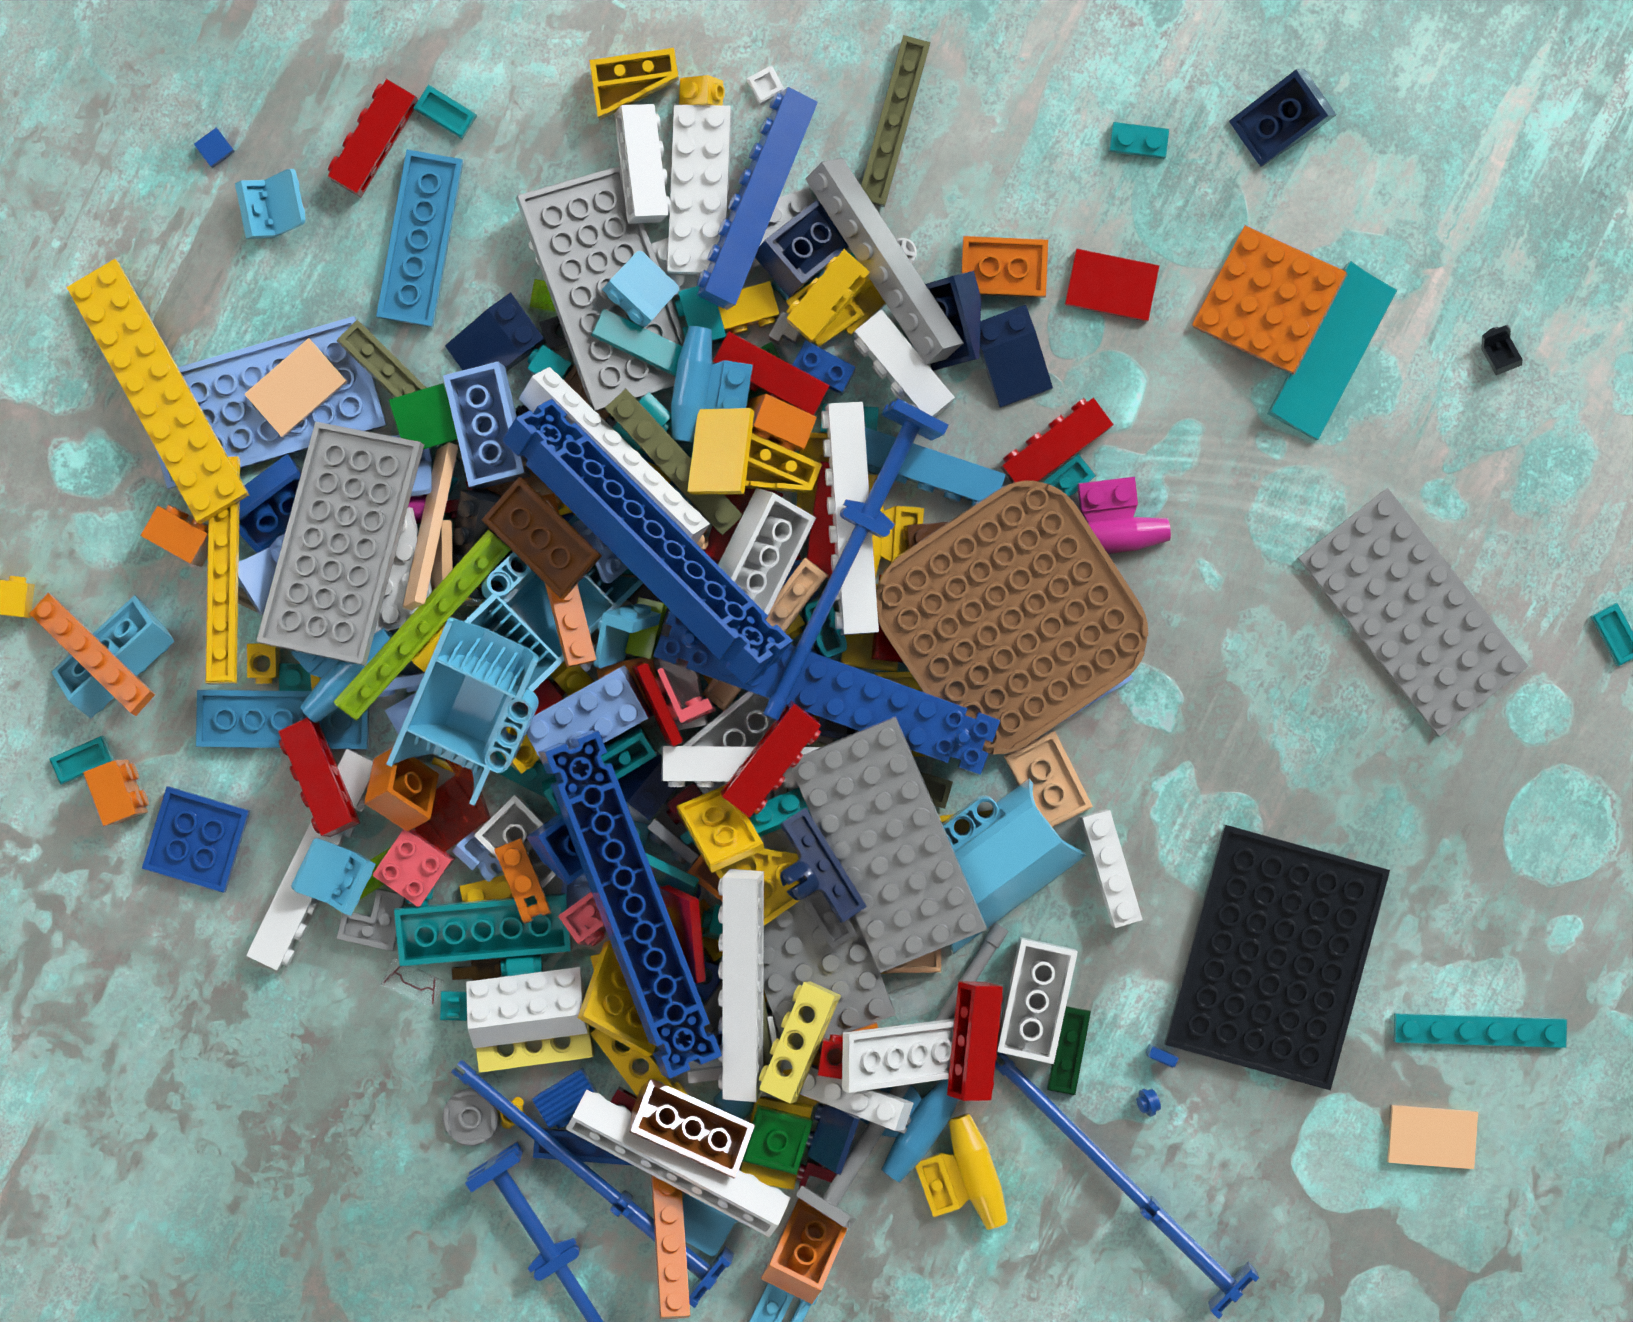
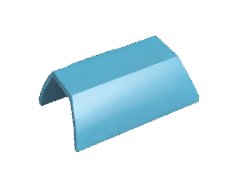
[465,515,643,692]
[386,617,539,806]
[942,778,1086,953]

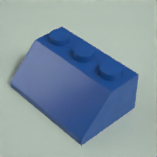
[239,453,302,553]
[526,814,584,885]

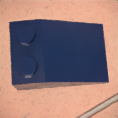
[1229,69,1337,167]
[755,199,849,298]
[925,271,981,371]
[445,292,546,372]
[980,305,1053,408]
[604,730,678,820]
[805,1103,860,1175]

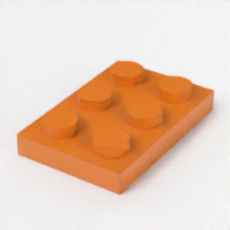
[961,236,1048,298]

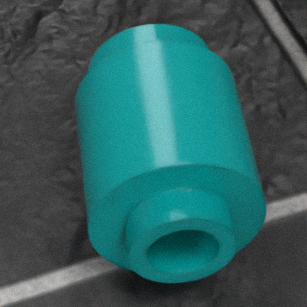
[501,954,543,977]

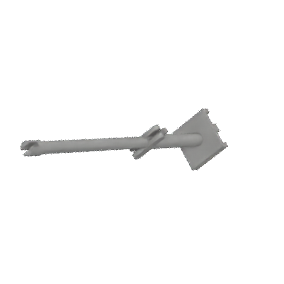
[796,923,1008,1229]

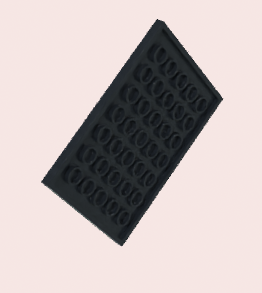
[1164,824,1390,1091]

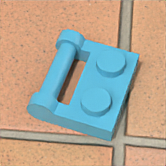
[749,1283,818,1322]

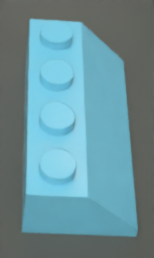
[51,595,175,719]

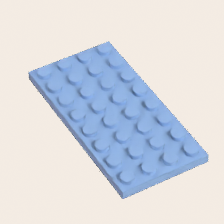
[156,316,387,489]

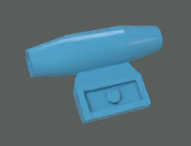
[671,326,753,443]
[291,628,393,723]
[860,1079,959,1183]

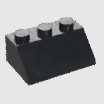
[452,489,515,588]

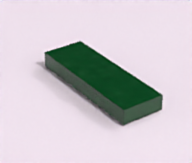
[1047,1006,1091,1095]

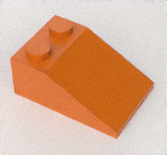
[761,1198,848,1304]

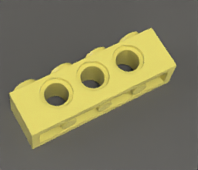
[759,981,841,1104]
[476,1024,595,1073]

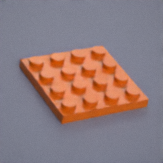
[1192,225,1347,375]

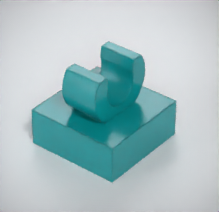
[440,991,467,1021]

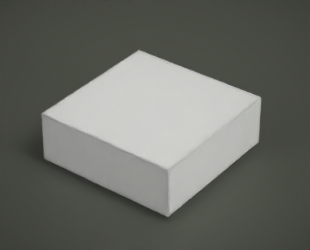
[747,65,784,105]

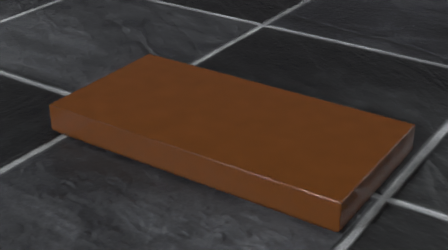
[482,477,602,599]

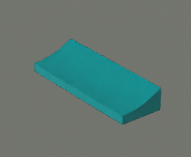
[1267,261,1397,440]
[394,893,573,966]

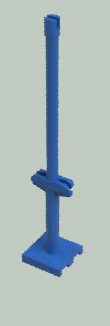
[763,398,949,721]
[995,1052,1259,1319]
[451,1060,734,1308]
[465,1141,604,1322]

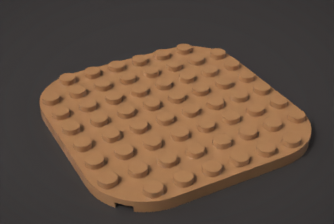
[876,481,1148,754]

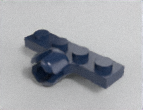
[779,808,867,923]

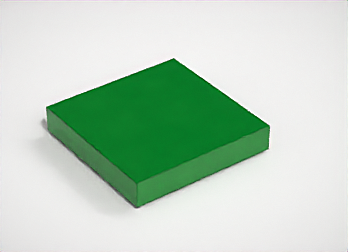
[389,383,458,450]
[742,1105,813,1175]

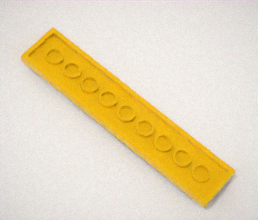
[66,259,249,524]

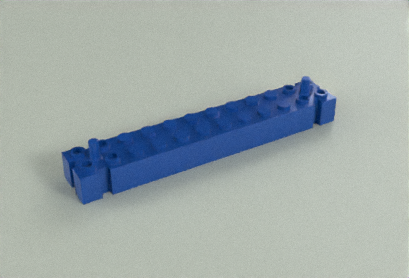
[502,399,793,684]
[654,610,1000,775]
[538,730,722,1079]

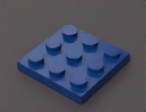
[142,786,251,893]

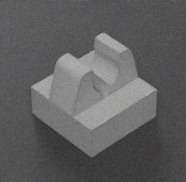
[769,311,801,345]

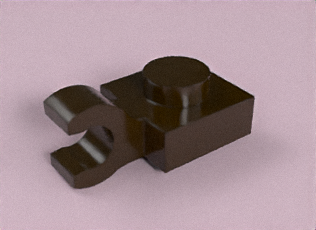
[451,958,502,981]

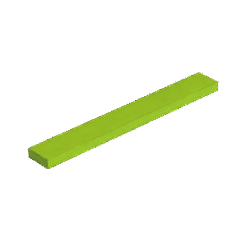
[333,530,511,721]

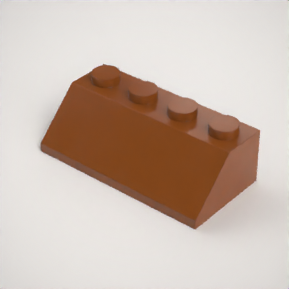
[629,1079,755,1179]

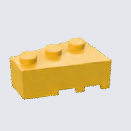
[589,48,679,120]
[786,249,870,344]
[745,433,822,493]

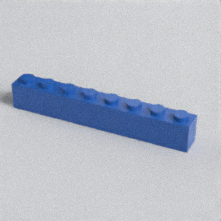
[697,87,818,310]

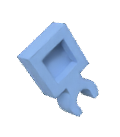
[452,831,502,882]

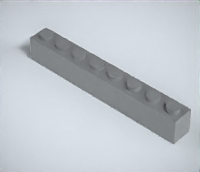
[805,158,963,365]

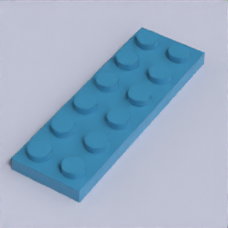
[376,149,464,328]
[196,690,369,749]

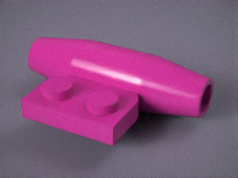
[1077,477,1171,554]

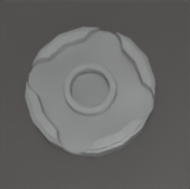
[442,1088,500,1146]

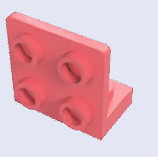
[655,667,716,725]
[373,829,456,907]
[558,892,606,947]

